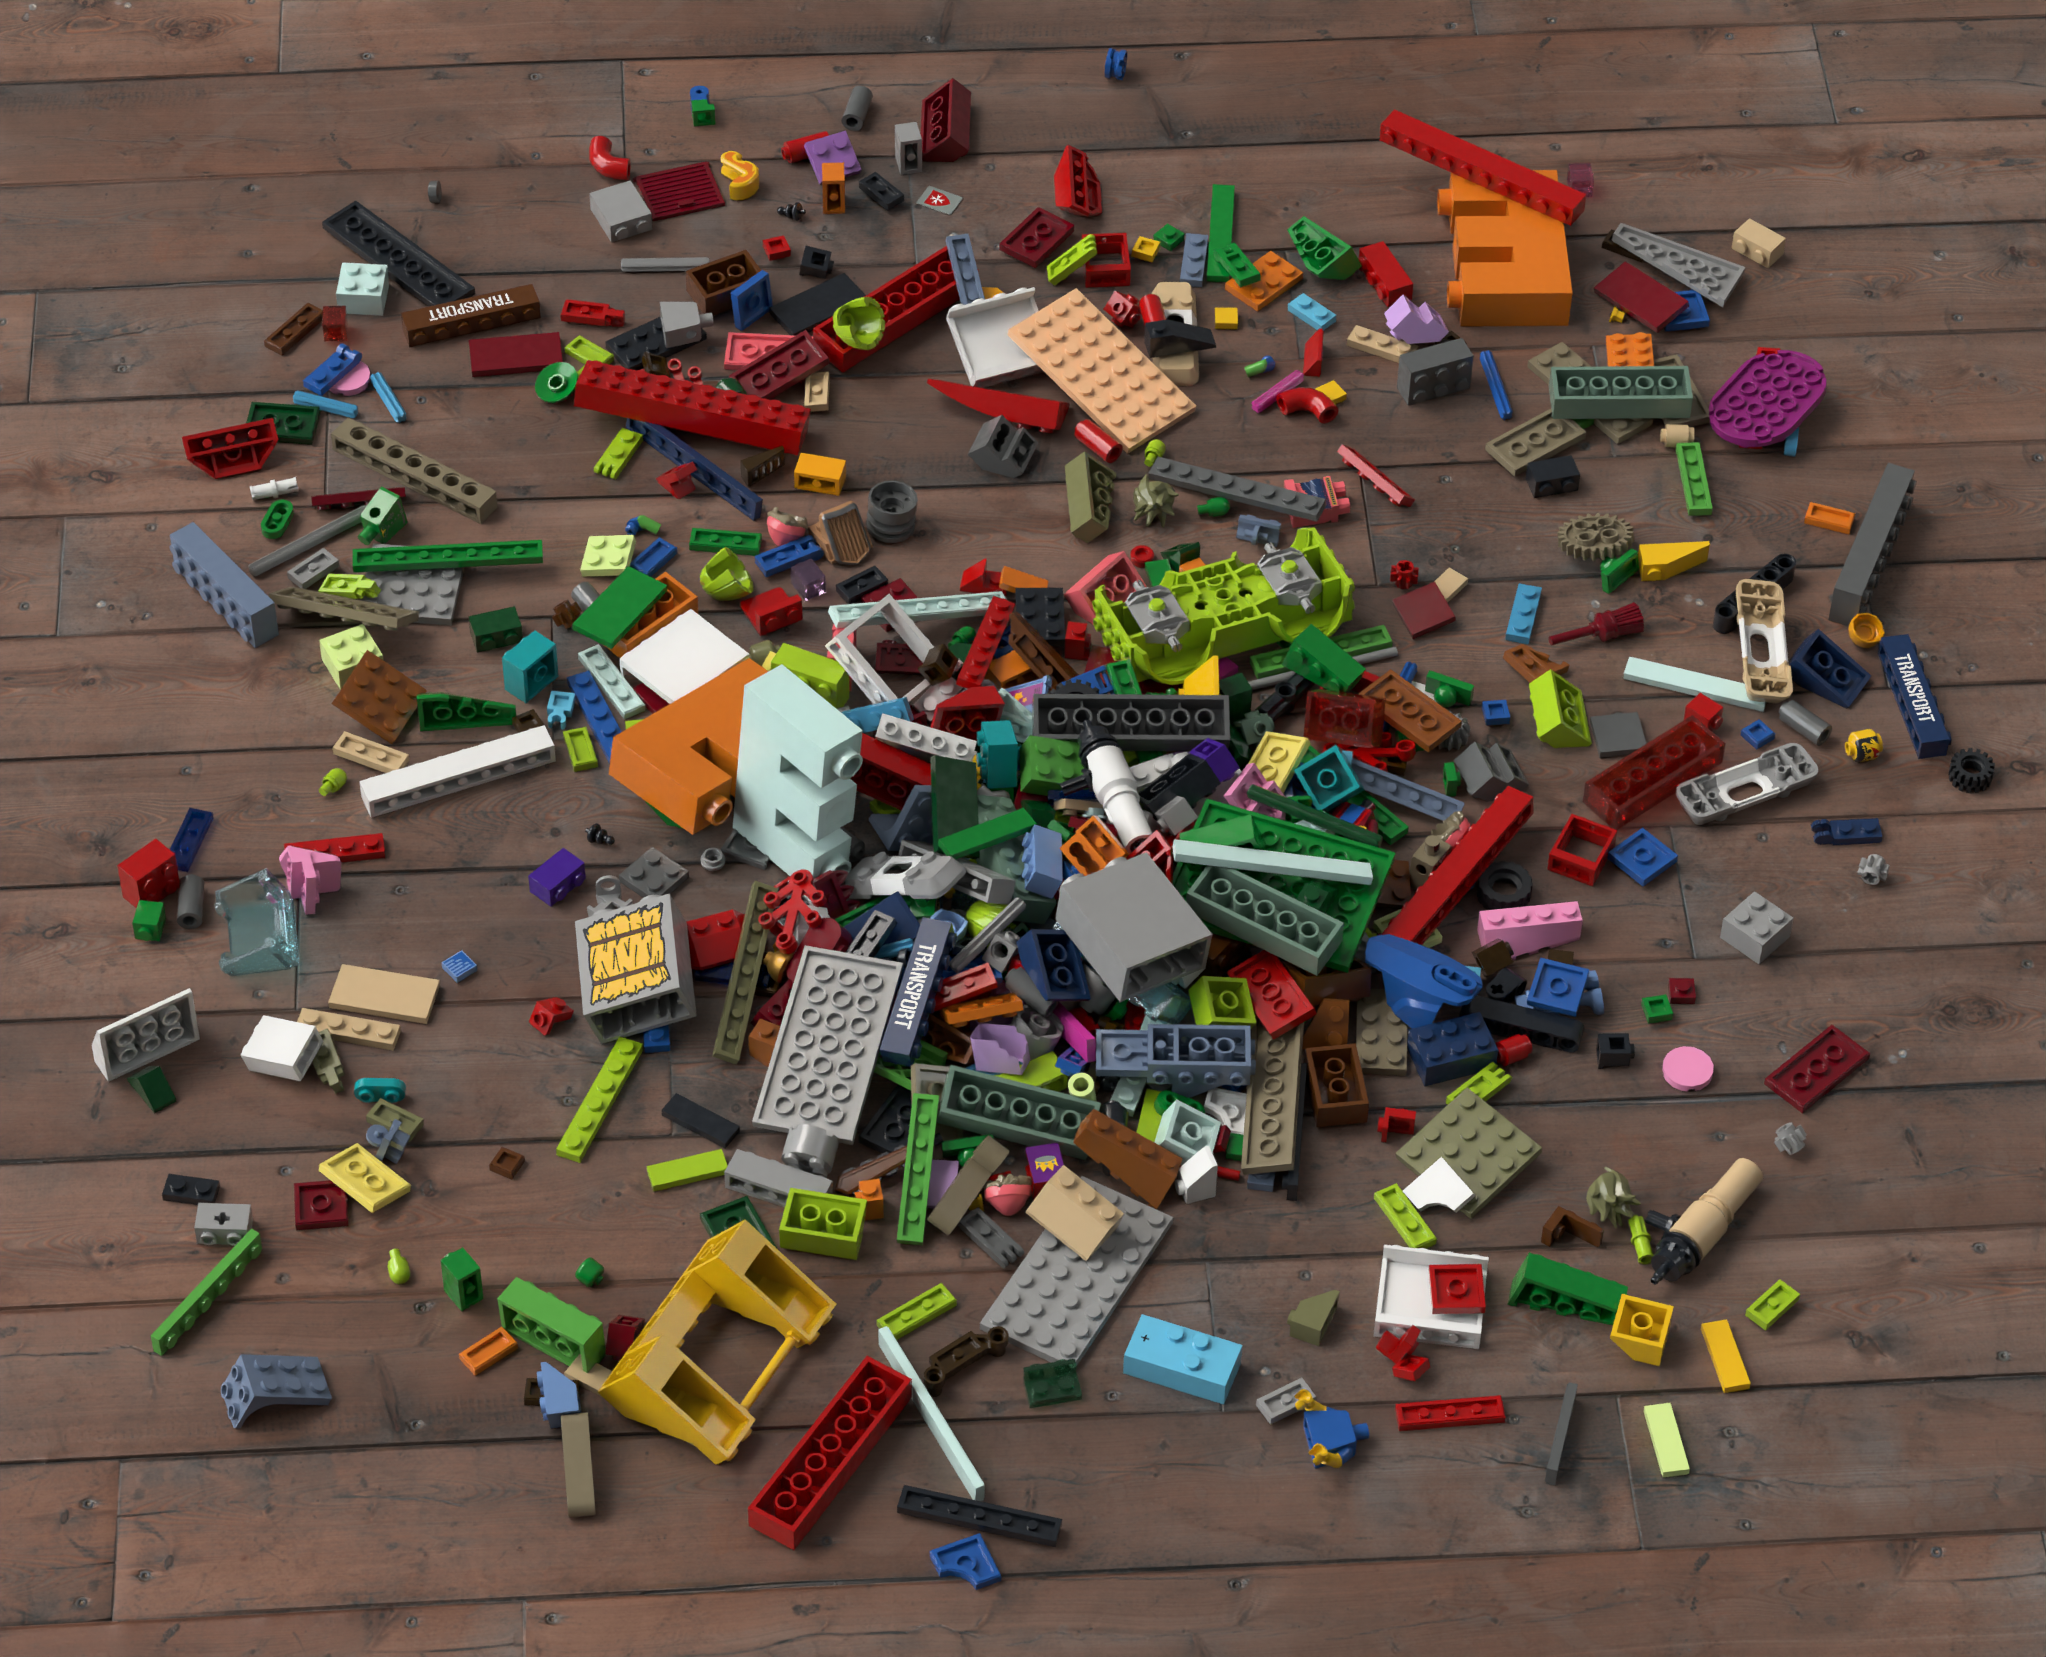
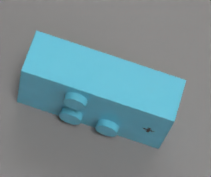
[1123,1314,1242,1404]

